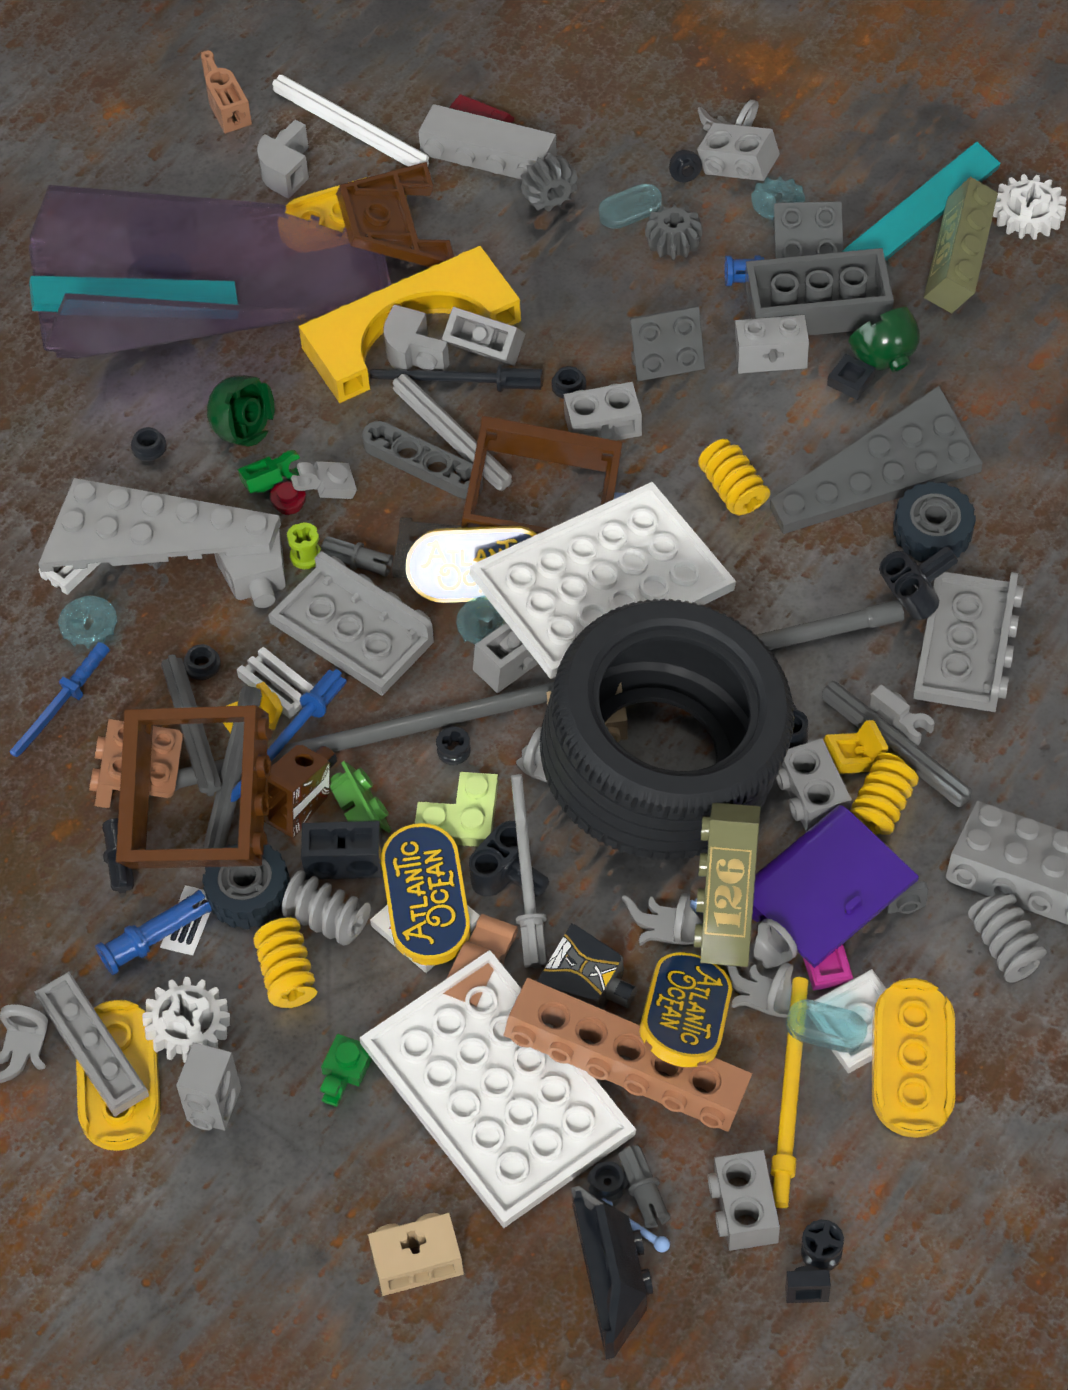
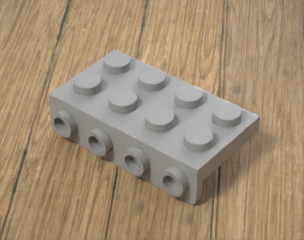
[269,552,434,696]
[913,572,1024,712]
[946,801,1068,925]

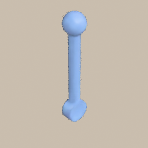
[601,1198,670,1253]

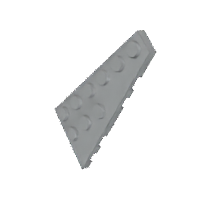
[38,478,281,572]

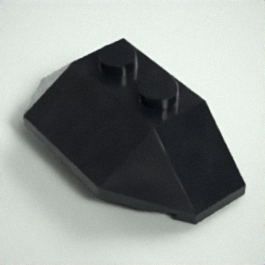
[571,1186,653,1360]

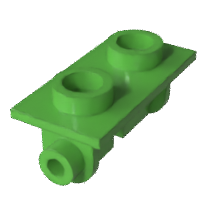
[330,761,392,833]

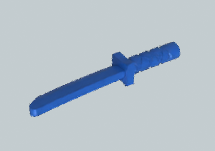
[10,642,110,757]

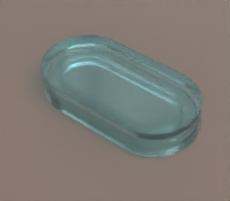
[599,184,662,229]
[786,1000,867,1053]

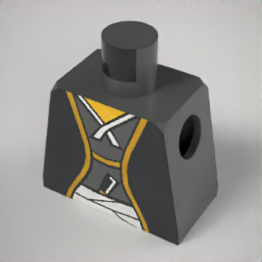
[537,923,638,1010]

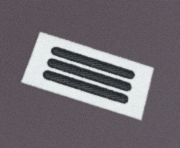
[160,885,210,956]

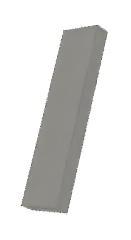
[34,972,149,1117]

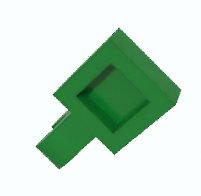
[237,450,300,494]
[320,1034,372,1107]

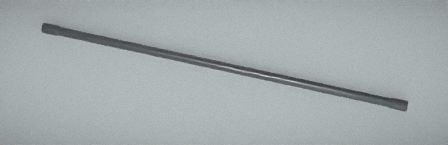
[149,600,904,797]

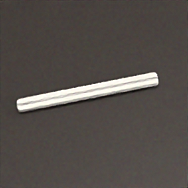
[272,75,429,167]

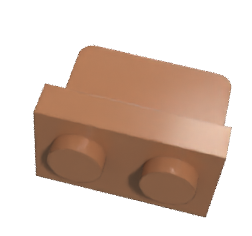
[89,719,183,808]

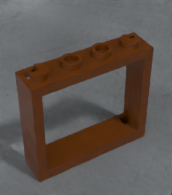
[461,416,623,534]
[116,705,273,869]

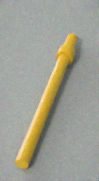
[770,977,808,1208]

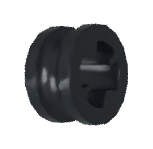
[436,727,471,765]

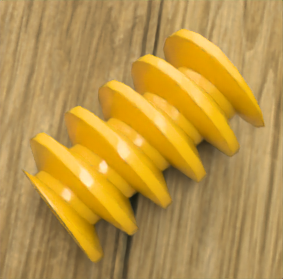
[698,439,770,516]
[849,752,919,836]
[253,917,318,1008]

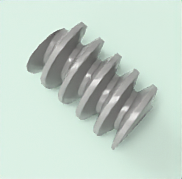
[282,870,371,946]
[968,894,1047,983]

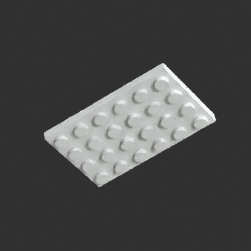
[469,482,736,679]
[360,950,636,1228]

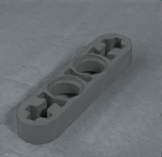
[362,421,483,499]

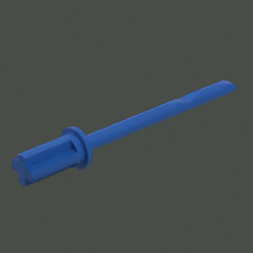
[230,669,347,802]

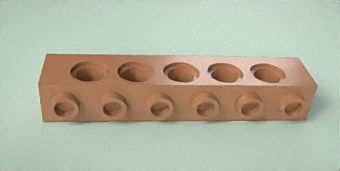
[503,978,753,1132]

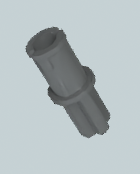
[320,536,393,577]
[619,1145,671,1229]

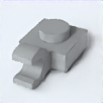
[291,461,357,499]
[870,684,935,745]

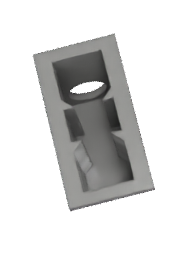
[214,529,286,608]

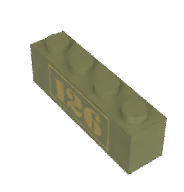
[923,177,998,314]
[694,803,761,967]

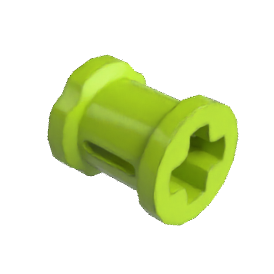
[287,522,321,570]

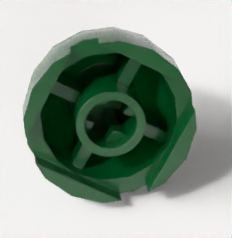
[848,307,920,372]
[207,375,275,447]

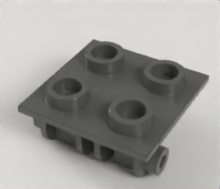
[773,201,843,259]
[630,306,705,382]

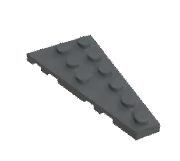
[770,386,983,534]

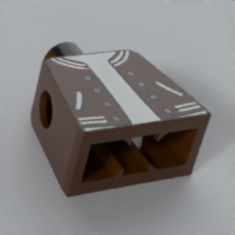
[264,745,337,838]

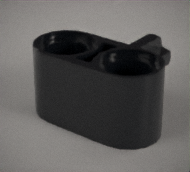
[879,547,958,620]
[469,821,550,897]

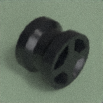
[801,1219,844,1271]

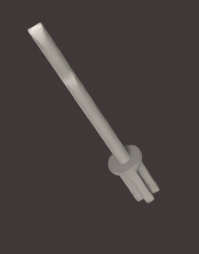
[511,774,547,968]

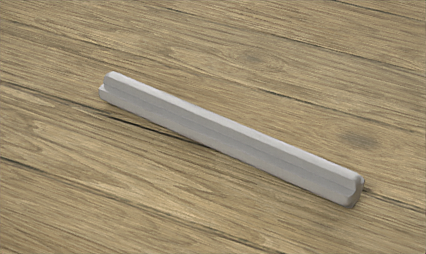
[393,374,512,491]

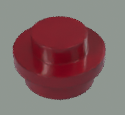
[270,481,306,515]

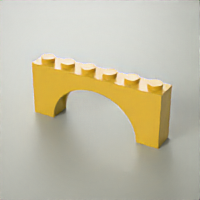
[299,246,521,403]

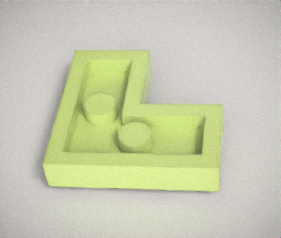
[415,772,498,847]

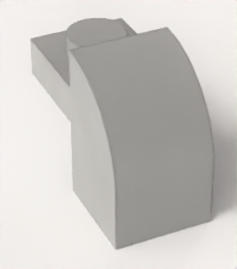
[257,120,309,199]
[384,305,450,371]

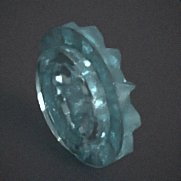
[752,175,805,220]
[58,596,118,649]
[456,597,506,646]

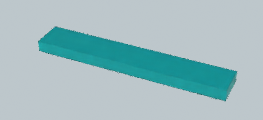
[842,142,1001,262]
[29,276,239,316]

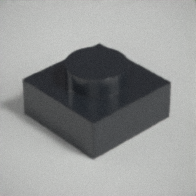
[827,354,876,400]
[785,1266,831,1303]

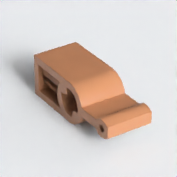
[201,50,252,134]
[443,914,518,1007]

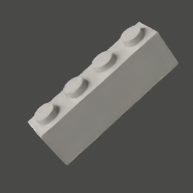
[419,104,557,179]

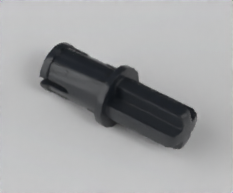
[102,818,134,893]

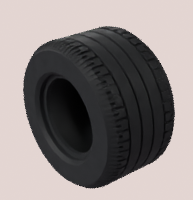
[540,599,794,860]

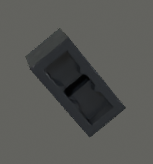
[301,821,383,880]

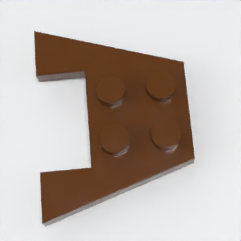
[336,162,454,267]

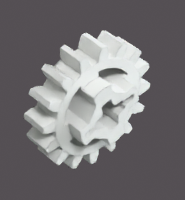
[993,174,1066,240]
[142,977,230,1063]

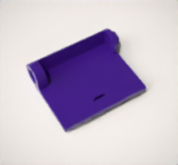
[752,805,919,968]

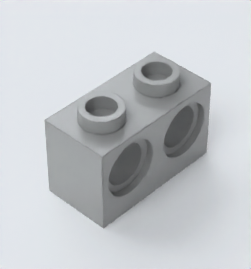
[697,123,780,181]
[564,382,642,441]
[776,738,852,832]
[176,1042,241,1131]
[707,1150,780,1251]

